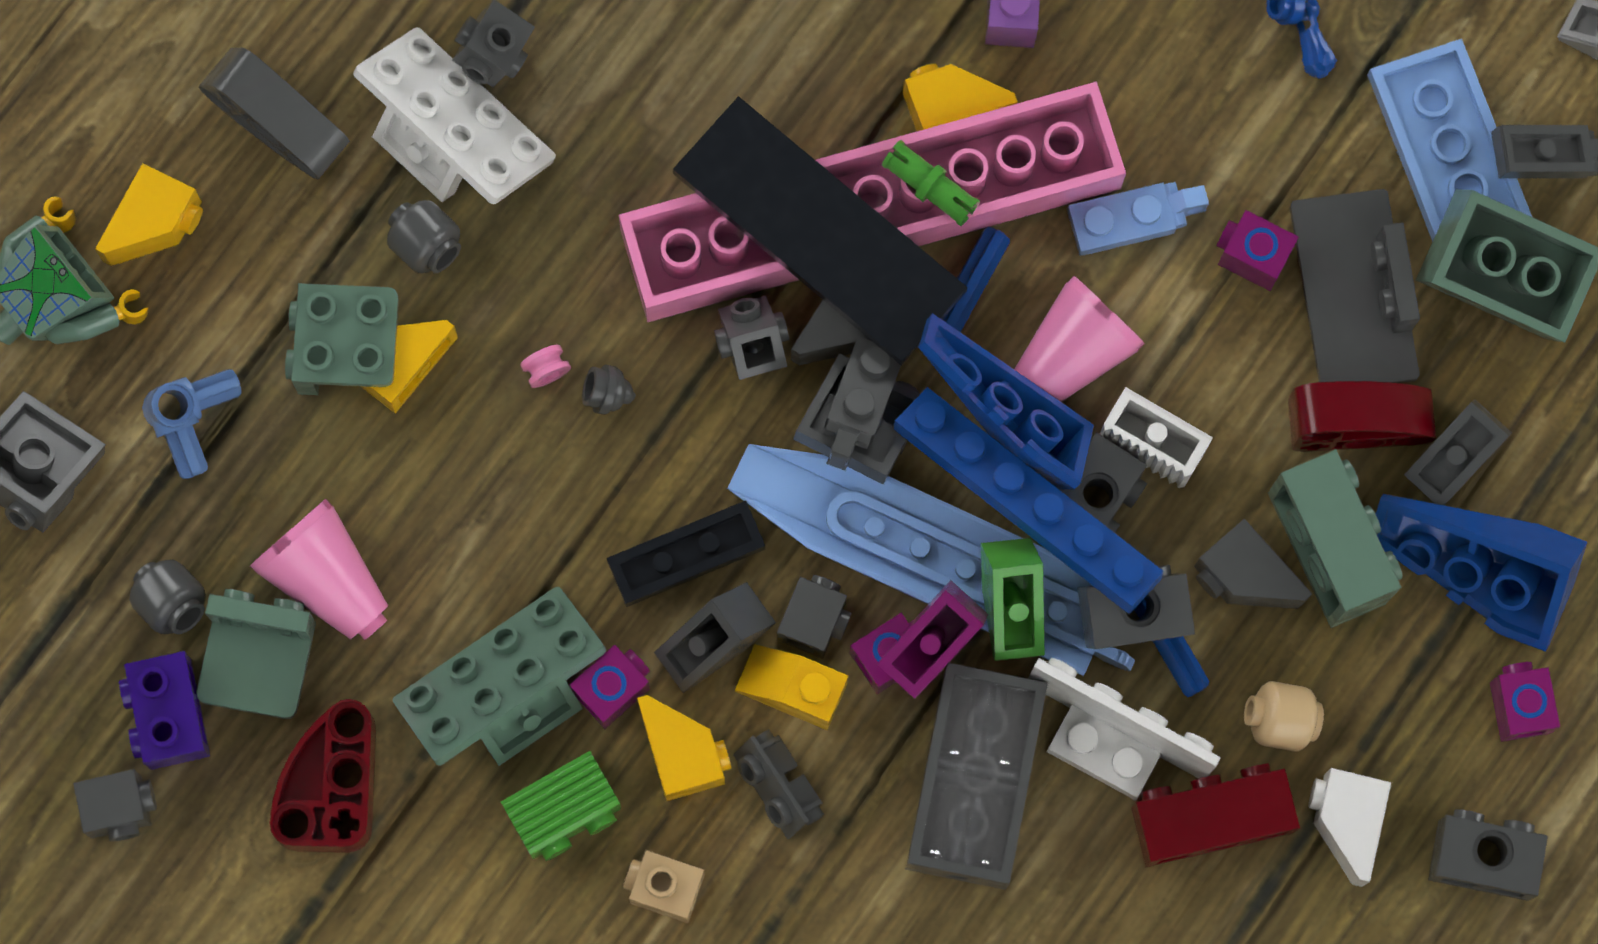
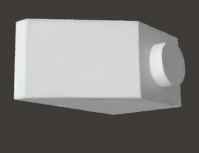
[1309,768,1391,887]

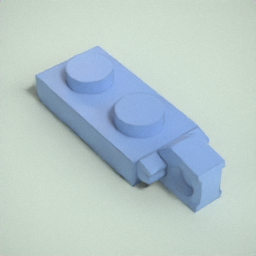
[1067,182,1209,256]

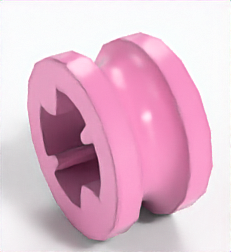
[520,344,571,388]

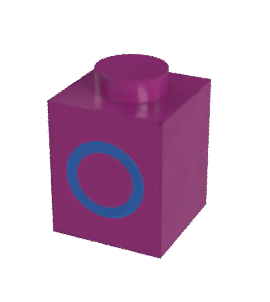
[1216,210,1299,292]
[849,612,914,695]
[569,645,650,729]
[1490,662,1560,742]

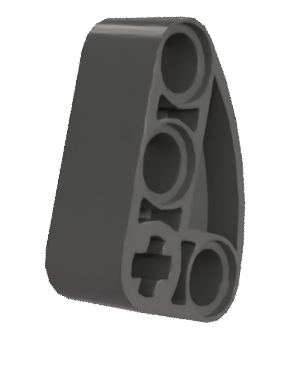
[199,47,350,180]

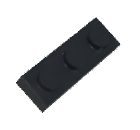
[606,500,766,607]

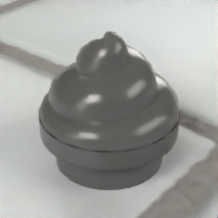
[582,364,636,415]

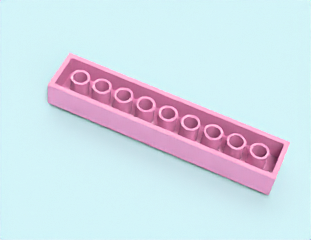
[619,81,1126,322]

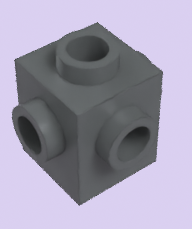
[452,0,535,87]
[714,296,789,380]

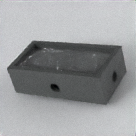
[905,663,1048,890]

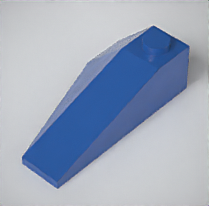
[918,313,1094,490]
[1376,494,1587,652]

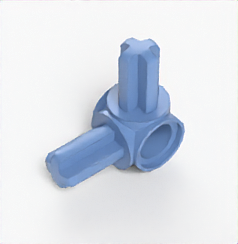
[142,369,242,479]

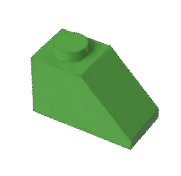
[981,538,1045,661]

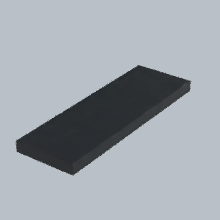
[673,96,968,366]

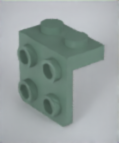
[285,283,399,395]
[197,589,316,719]

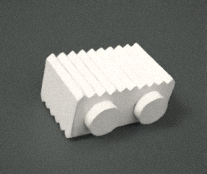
[1100,387,1213,488]

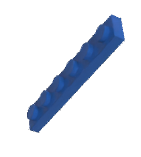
[894,387,1164,615]

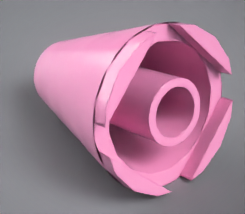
[1014,276,1145,402]
[250,499,388,640]

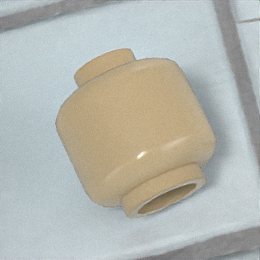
[1244,681,1324,752]

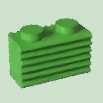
[501,751,621,861]

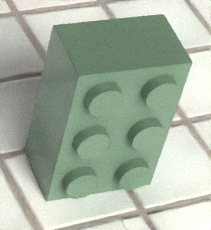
[1416,189,1598,343]
[1268,449,1403,628]

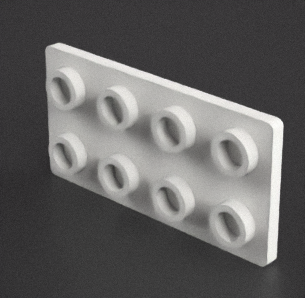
[353,27,556,204]
[1028,658,1220,801]

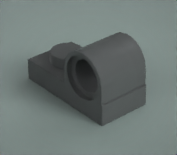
[1404,399,1512,505]

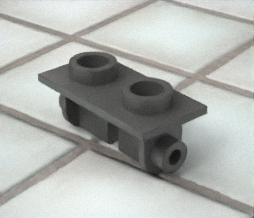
[733,729,824,839]

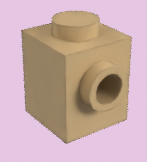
[623,850,705,923]

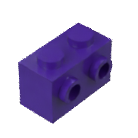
[119,651,211,770]

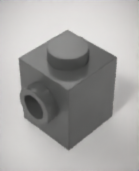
[777,575,852,659]
[73,769,157,842]

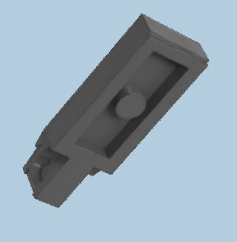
[1491,125,1598,178]
[824,336,901,471]

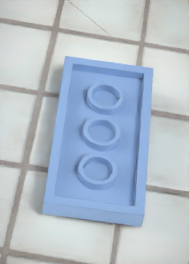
[1367,38,1532,242]

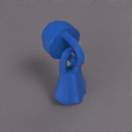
[1266,0,1337,79]

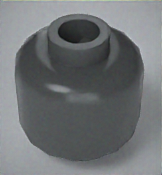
[387,200,461,273]
[129,560,206,634]

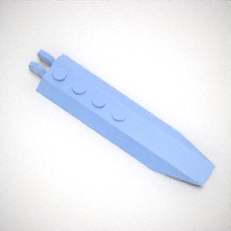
[727,444,1142,677]

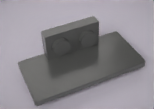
[1289,189,1420,383]

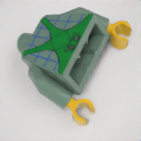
[0,197,148,345]

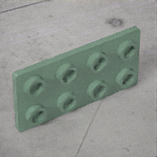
[392,587,606,766]

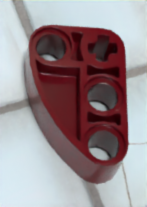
[1288,381,1437,452]
[270,699,376,853]

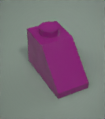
[877,580,988,698]

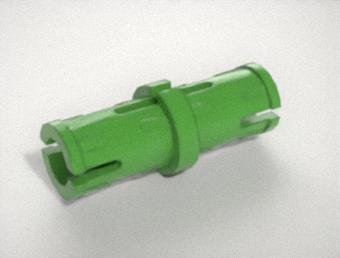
[881,140,980,226]

